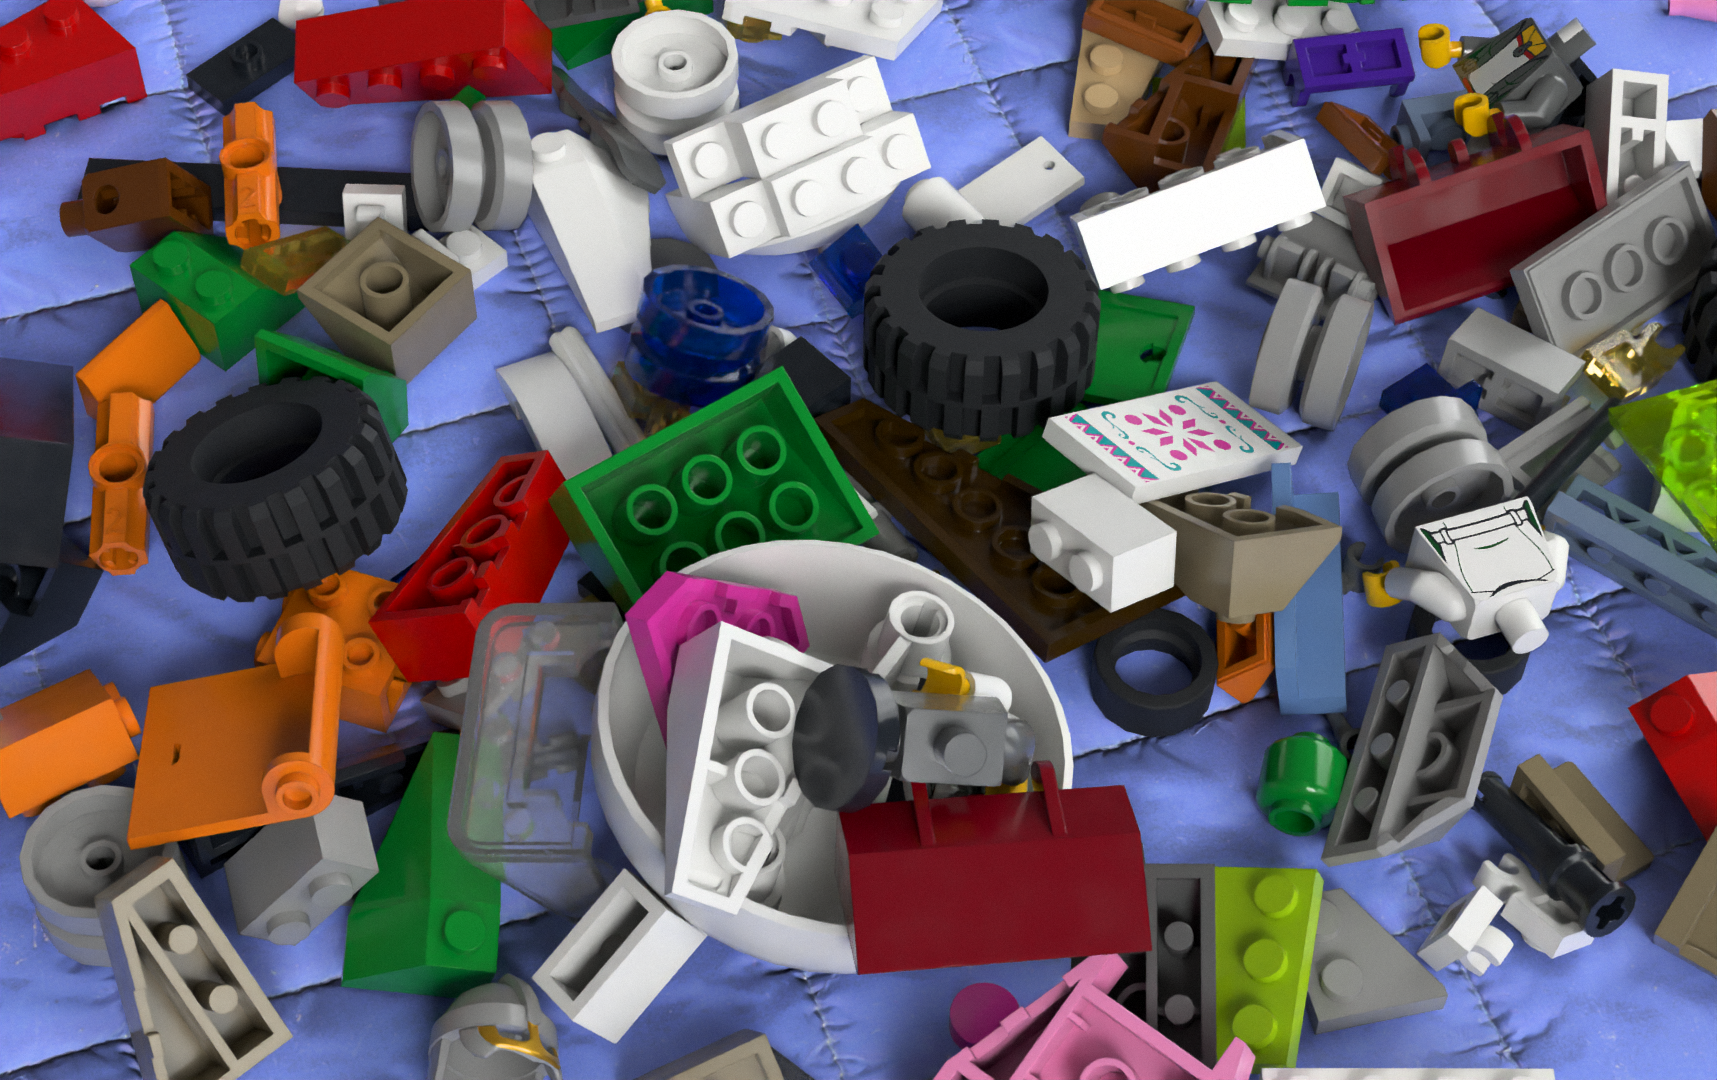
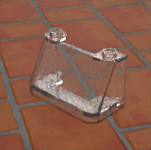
[447,602,624,924]

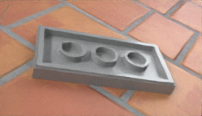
[1509,161,1717,363]

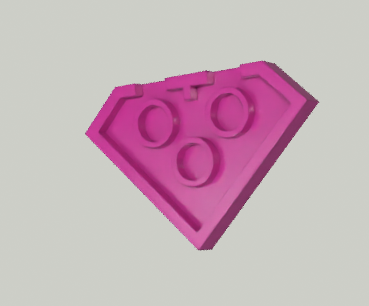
[625,571,810,750]

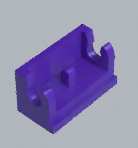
[1282,28,1416,107]

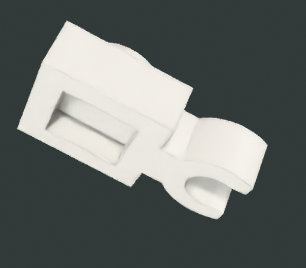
[1472,853,1595,959]

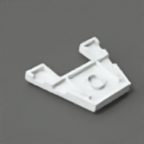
[722,0,943,61]

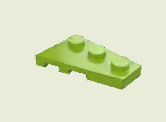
[1215,867,1324,1074]

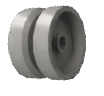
[410,100,534,233]
[1249,278,1375,431]
[1347,396,1514,554]
[19,785,191,967]

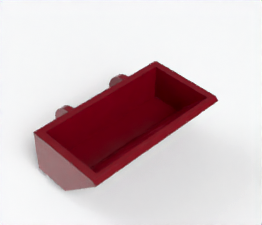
[1343,111,1608,326]
[834,760,1152,975]

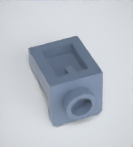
[1389,90,1468,163]

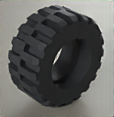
[863,219,1101,442]
[143,376,408,602]

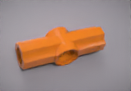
[219,101,283,254]
[88,392,155,576]

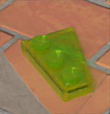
[1608,380,1717,553]

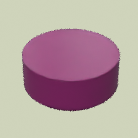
[949,983,1020,1050]

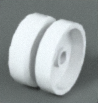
[611,9,739,155]

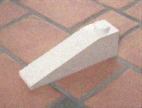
[664,621,834,918]

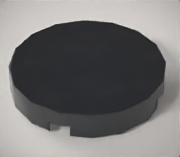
[792,664,900,813]

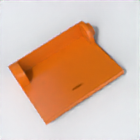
[127,612,344,850]

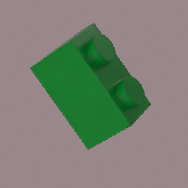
[129,230,305,372]
[254,328,409,443]

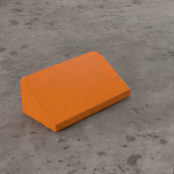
[75,299,201,420]
[1216,612,1275,704]

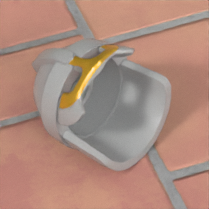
[426,973,563,1080]

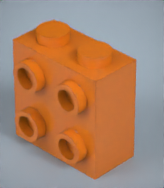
[254,570,412,733]
[0,669,141,819]

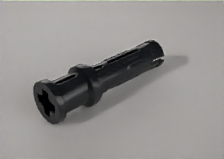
[1471,771,1636,938]

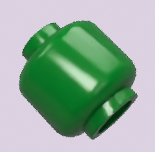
[1255,731,1349,836]

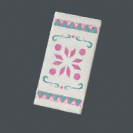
[1042,381,1303,504]

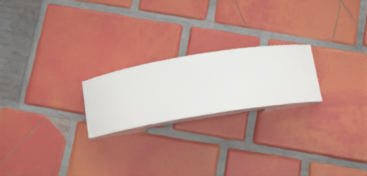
[495,351,612,480]

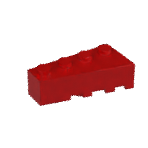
[0,0,147,141]
[294,0,552,108]
[368,450,570,683]

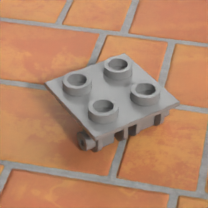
[1246,212,1379,320]

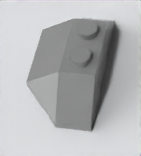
[1321,632,1503,867]

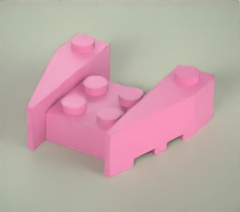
[933,954,1255,1080]

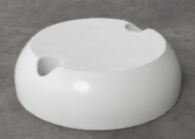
[591,540,1074,974]

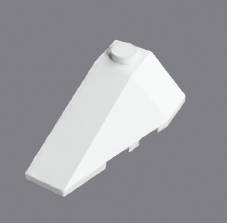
[527,129,654,333]

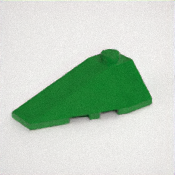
[340,731,501,998]

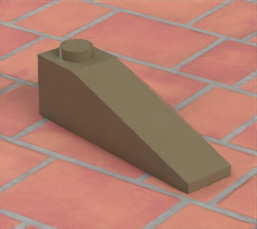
[1086,474,1342,624]

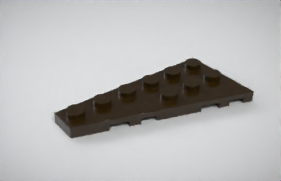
[813,398,1186,663]

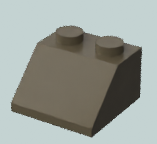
[297,217,477,384]

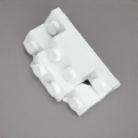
[663,55,931,259]

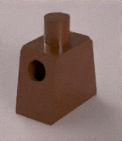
[59,157,214,253]

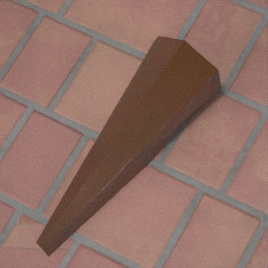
[1102,42,1259,194]

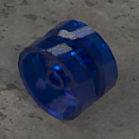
[624,264,774,408]

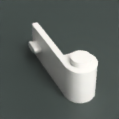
[902,136,1085,232]

